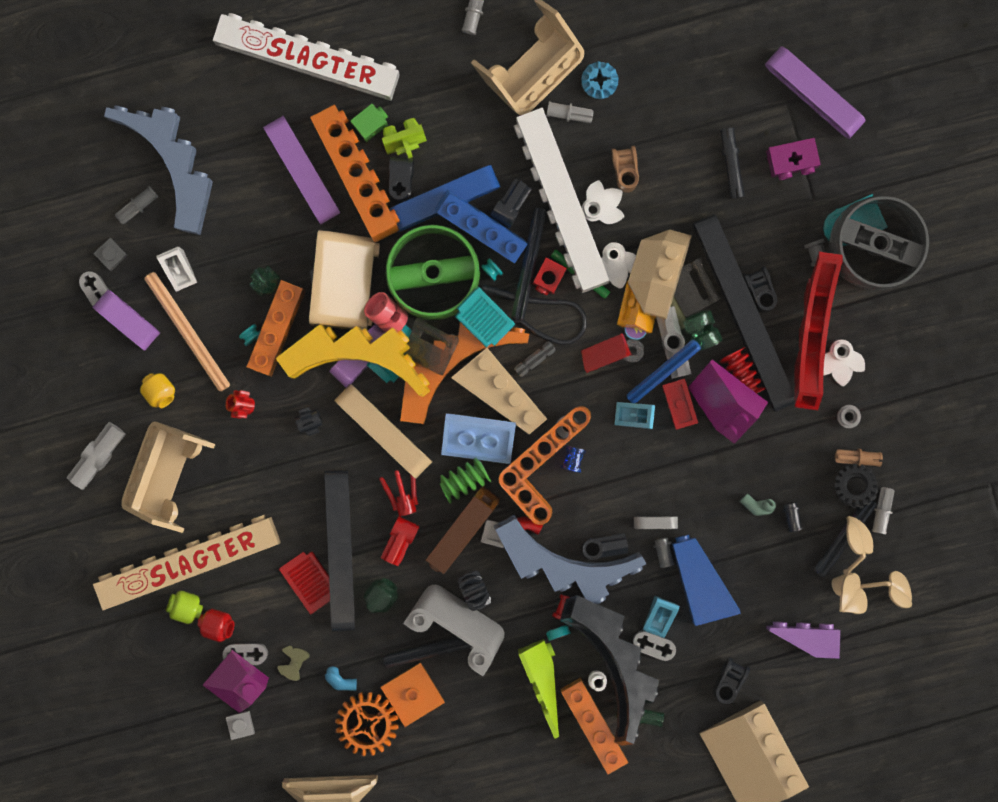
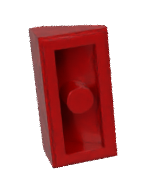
[581,333,632,373]

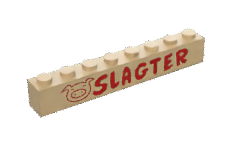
[93,515,281,610]

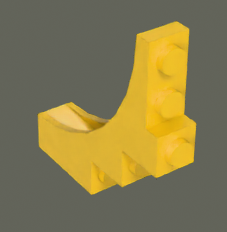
[276,324,430,397]

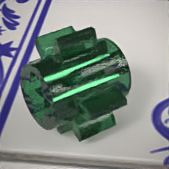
[249,266,280,296]

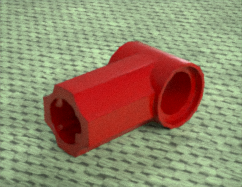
[381,516,420,566]

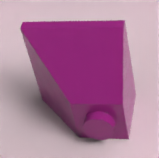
[203,650,269,713]

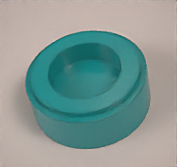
[546,625,571,641]

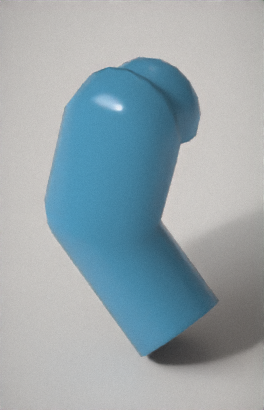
[325,667,357,691]

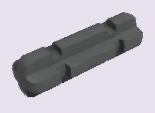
[514,342,556,377]

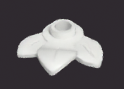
[582,180,624,224]
[601,242,636,288]
[823,340,865,386]

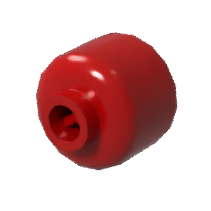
[198,609,235,642]

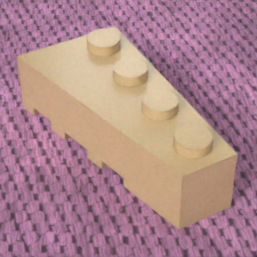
[451,348,547,434]

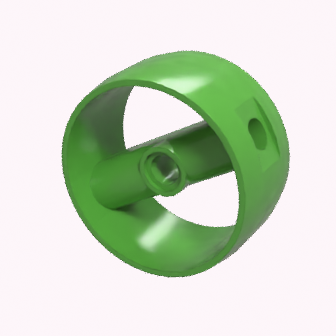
[385,225,480,320]

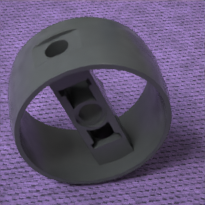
[829,196,929,291]

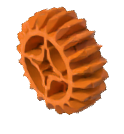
[335,692,399,756]

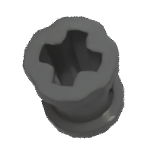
[804,238,826,267]

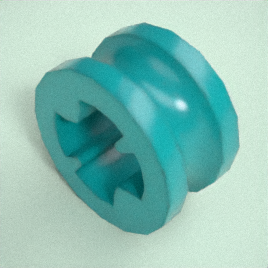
[481,258,503,281]
[239,324,261,346]

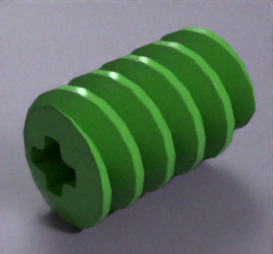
[440,457,491,504]

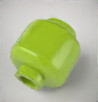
[166,591,203,624]

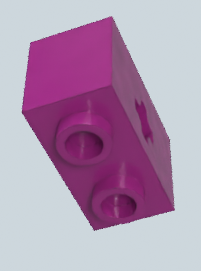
[766,138,821,180]

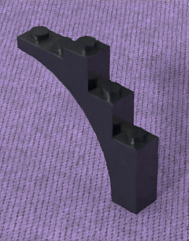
[560,595,659,746]

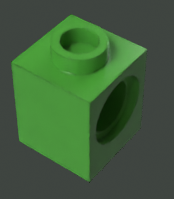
[351,104,388,142]

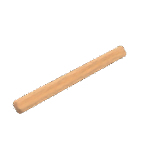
[145,272,230,391]

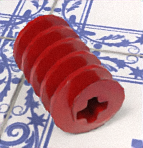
[720,347,765,394]

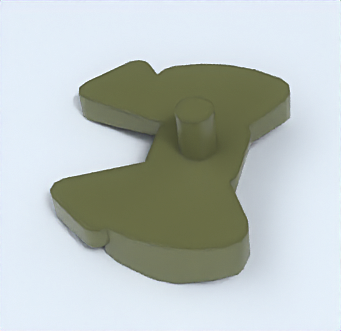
[278,646,310,681]

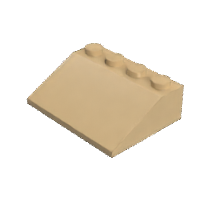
[700,700,809,802]

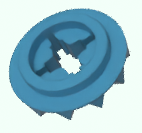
[581,61,619,99]

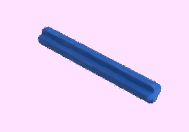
[626,340,701,403]

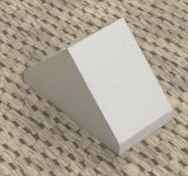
[157,247,197,292]

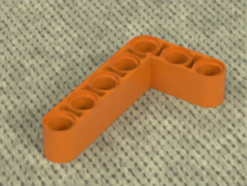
[499,406,591,525]

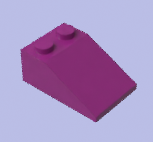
[688,360,768,444]

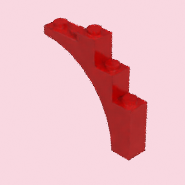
[795,252,843,410]

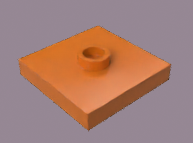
[381,662,445,727]

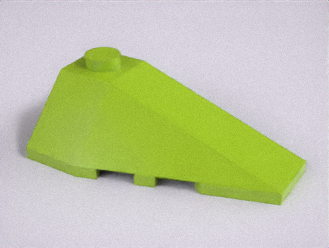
[518,639,559,739]

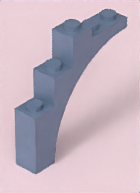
[104,106,213,235]
[494,515,646,604]

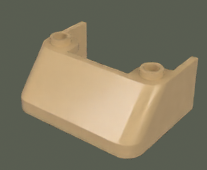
[471,0,584,115]
[122,422,215,533]

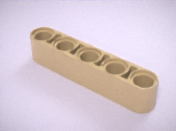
[334,384,432,479]

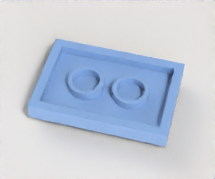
[441,413,516,464]

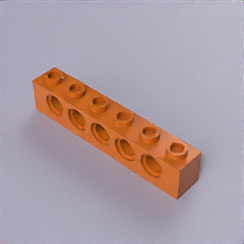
[310,105,400,243]

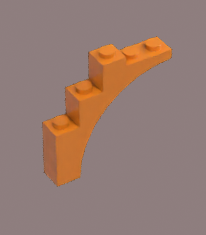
[400,322,529,424]

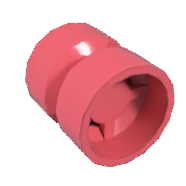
[364,292,408,333]

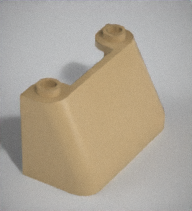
[309,230,380,330]

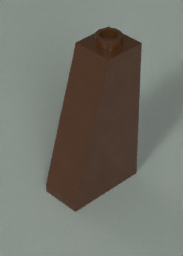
[426,486,501,574]

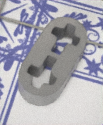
[79,272,108,306]
[634,516,678,529]
[632,631,676,661]
[223,643,268,665]

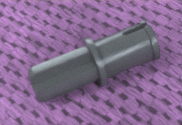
[115,186,159,224]

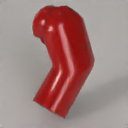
[517,516,543,535]

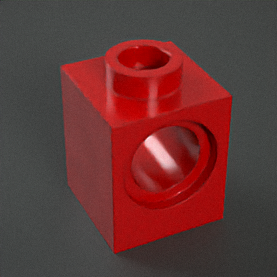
[533,258,567,296]

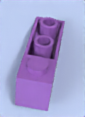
[766,622,840,658]

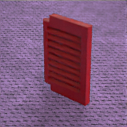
[279,552,330,615]

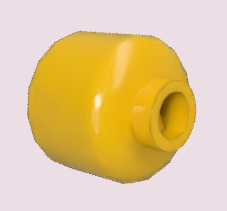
[140,373,175,408]

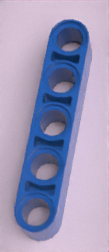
[389,165,501,232]

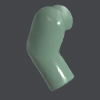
[740,493,776,516]

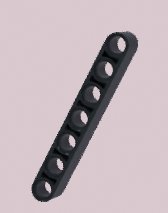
[324,470,355,632]

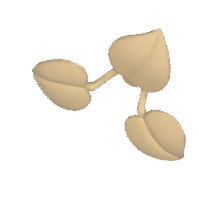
[832,516,912,614]

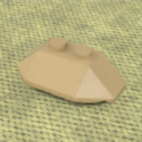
[628,230,692,319]
[282,775,378,802]

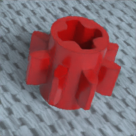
[226,390,255,419]

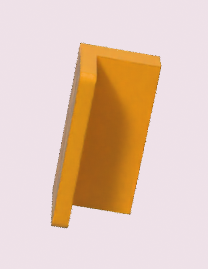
[617,281,655,333]

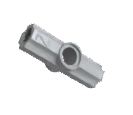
[656,306,691,379]
[67,422,126,490]

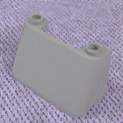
[403,585,504,676]

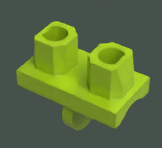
[382,118,427,158]

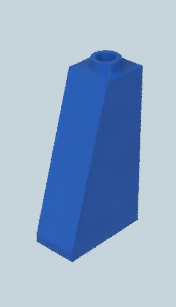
[671,535,741,626]

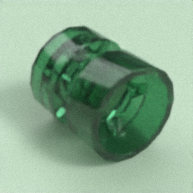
[682,310,723,351]

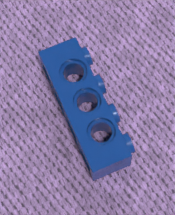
[435,189,527,263]

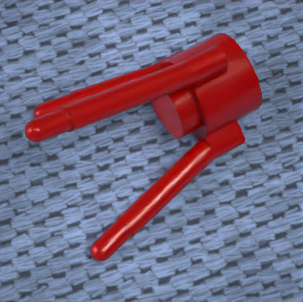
[379,470,418,516]

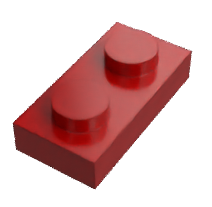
[662,379,698,430]

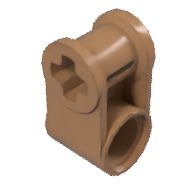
[611,146,639,193]

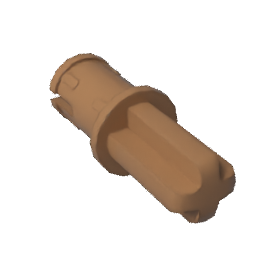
[835,449,883,467]

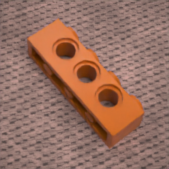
[247,280,305,377]
[560,678,628,774]

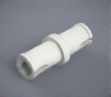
[588,670,607,691]

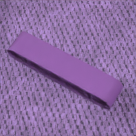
[765,46,866,139]
[263,116,340,225]

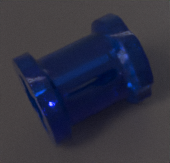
[561,446,586,473]

